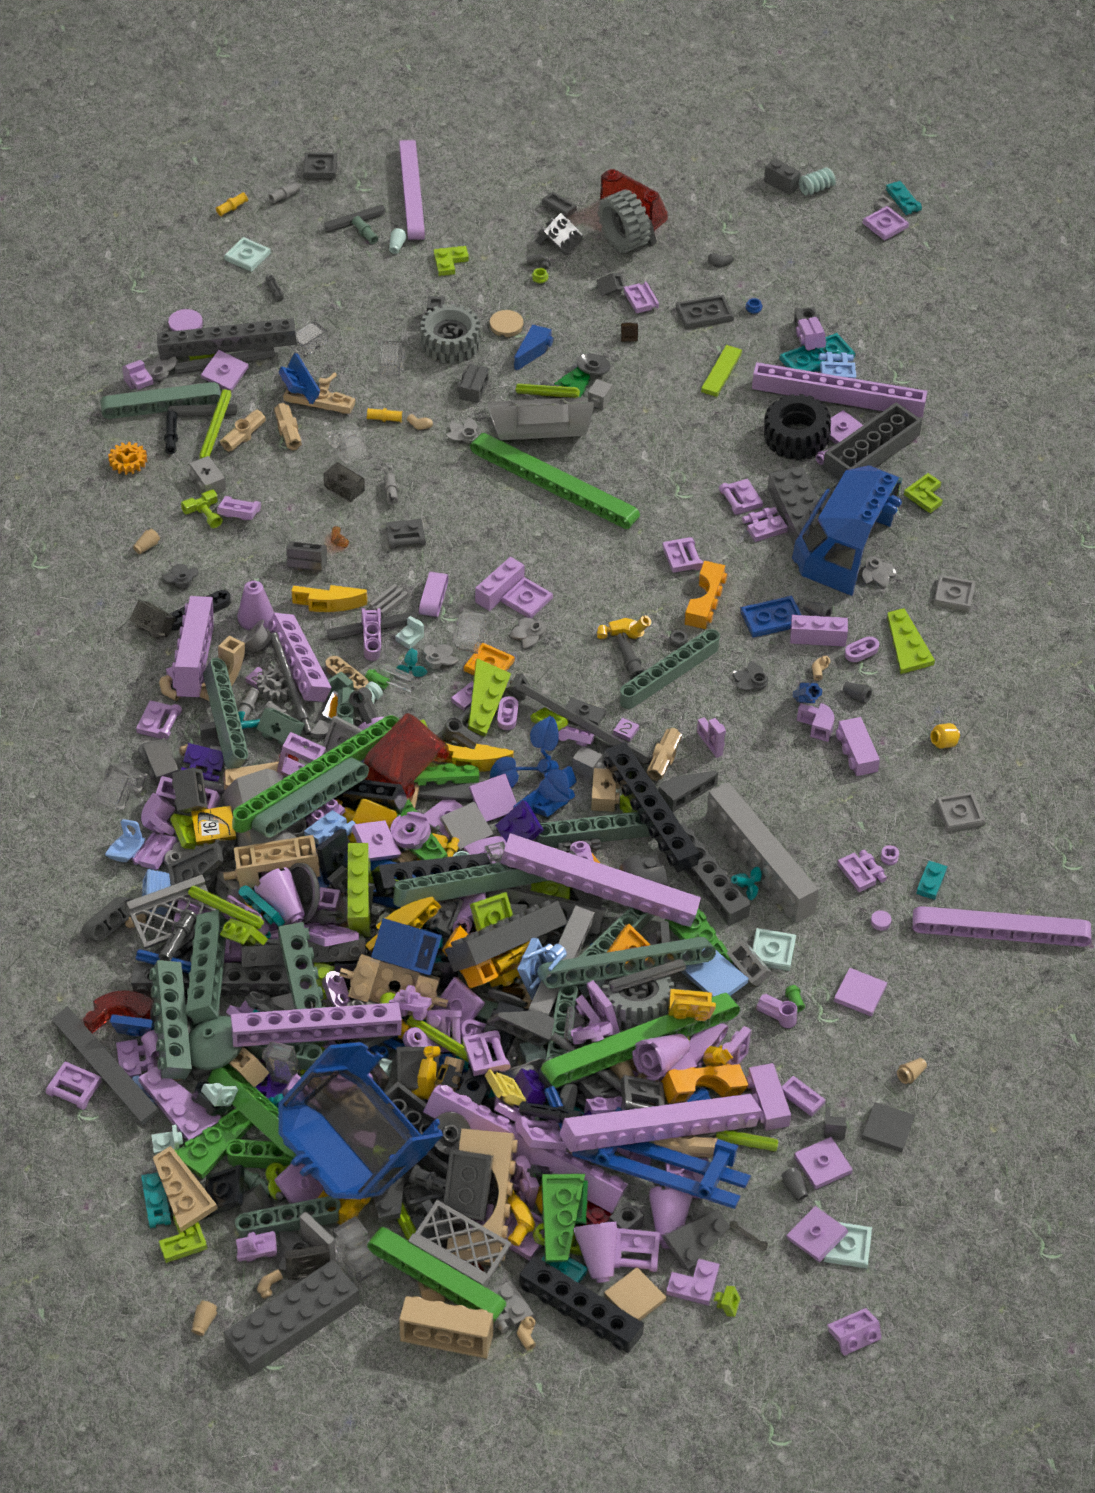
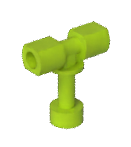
[181,489,223,528]

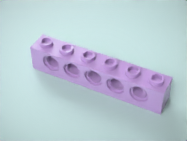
[268,613,332,702]

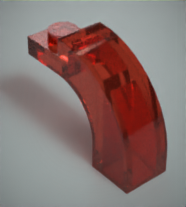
[83,990,154,1033]

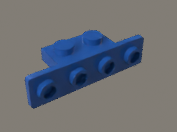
[278,353,320,404]
[513,766,577,817]

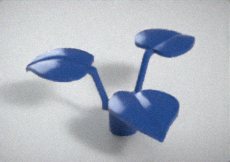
[490,716,571,802]

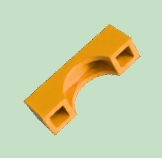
[684,561,728,629]
[462,940,531,989]
[661,1064,748,1104]

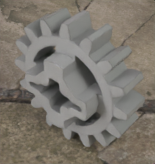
[257,665,297,702]

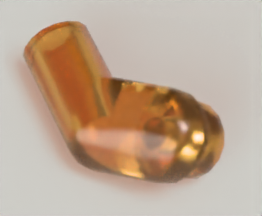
[331,526,349,548]

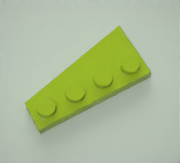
[468,659,511,737]

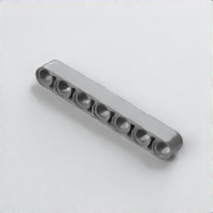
[528,906,595,1016]

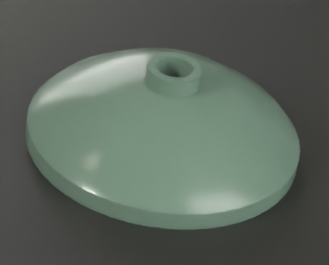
[188,1016,243,1070]

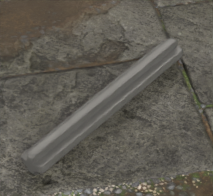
[327,611,417,640]

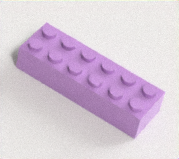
[172,596,214,697]

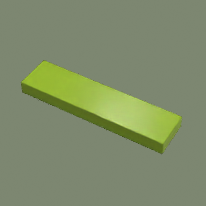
[701,345,742,397]

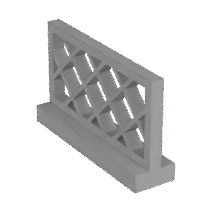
[126,875,216,949]
[408,1200,512,1287]

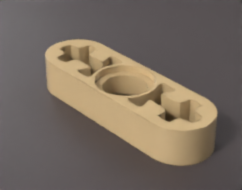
[326,656,368,691]

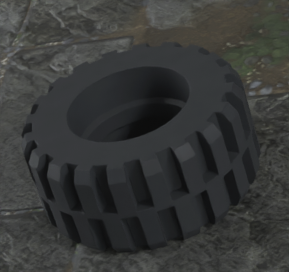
[764,394,831,460]

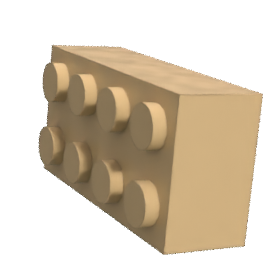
[399,1296,493,1359]

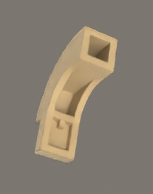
[200,636,245,701]

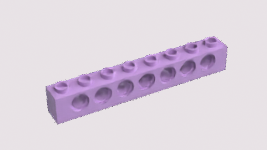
[231,1002,402,1047]

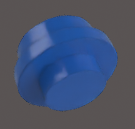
[745,298,762,314]

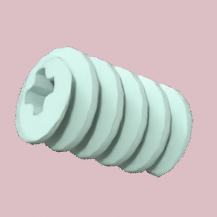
[799,167,836,196]

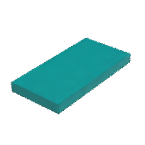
[779,333,856,372]

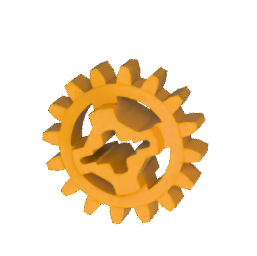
[108,442,147,475]

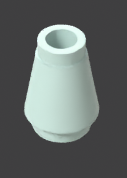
[389,228,406,254]

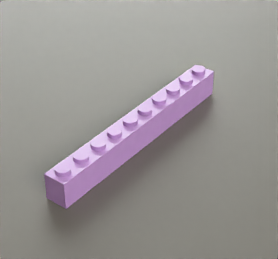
[752,362,927,418]
[500,833,701,927]
[423,1084,628,1213]
[560,1094,762,1152]

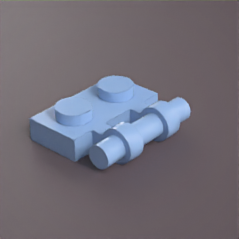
[819,352,856,379]
[304,810,355,845]

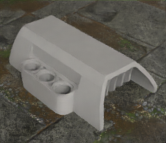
[487,397,594,440]
[222,769,308,847]

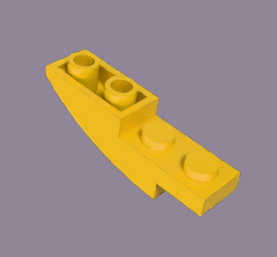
[292,585,367,612]
[435,742,514,772]
[365,897,442,952]

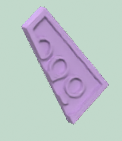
[138,1067,222,1141]

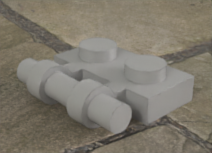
[492,1280,534,1333]

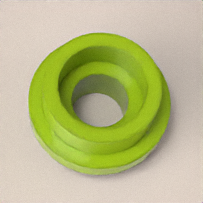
[532,268,549,283]

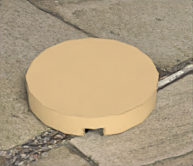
[490,310,523,337]

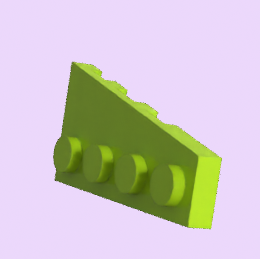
[887,608,935,674]

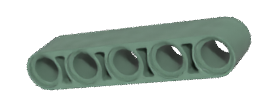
[235,1196,341,1238]

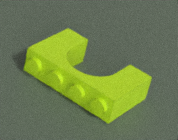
[348,843,370,937]

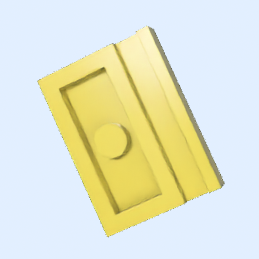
[485,1069,526,1106]

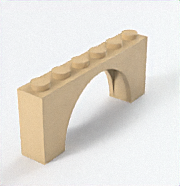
[447,1129,518,1267]

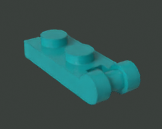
[886,181,922,215]
[239,886,286,927]
[141,1172,171,1228]

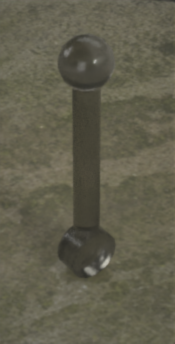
[729,1220,768,1251]

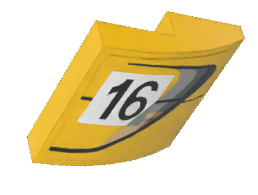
[191,806,236,845]

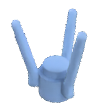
[522,944,567,990]

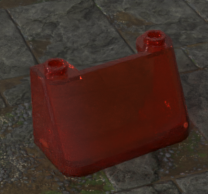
[600,169,668,231]
[364,713,450,799]

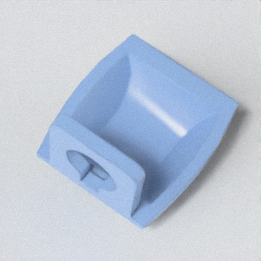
[105,819,146,862]

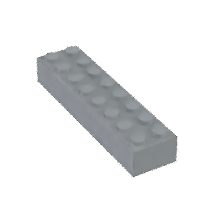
[706,782,819,923]

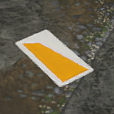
[323,691,338,720]

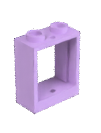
[276,732,326,776]

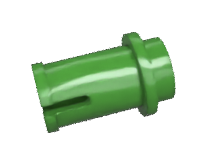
[365,669,390,689]
[785,985,805,1012]

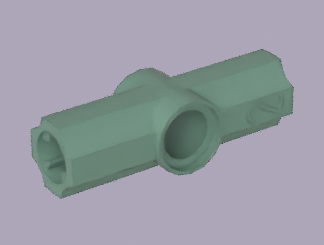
[337,687,355,725]

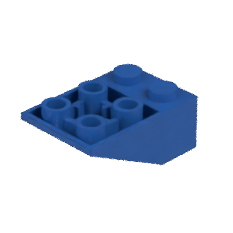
[371,918,442,975]

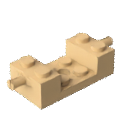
[223,835,320,889]
[339,954,448,1020]

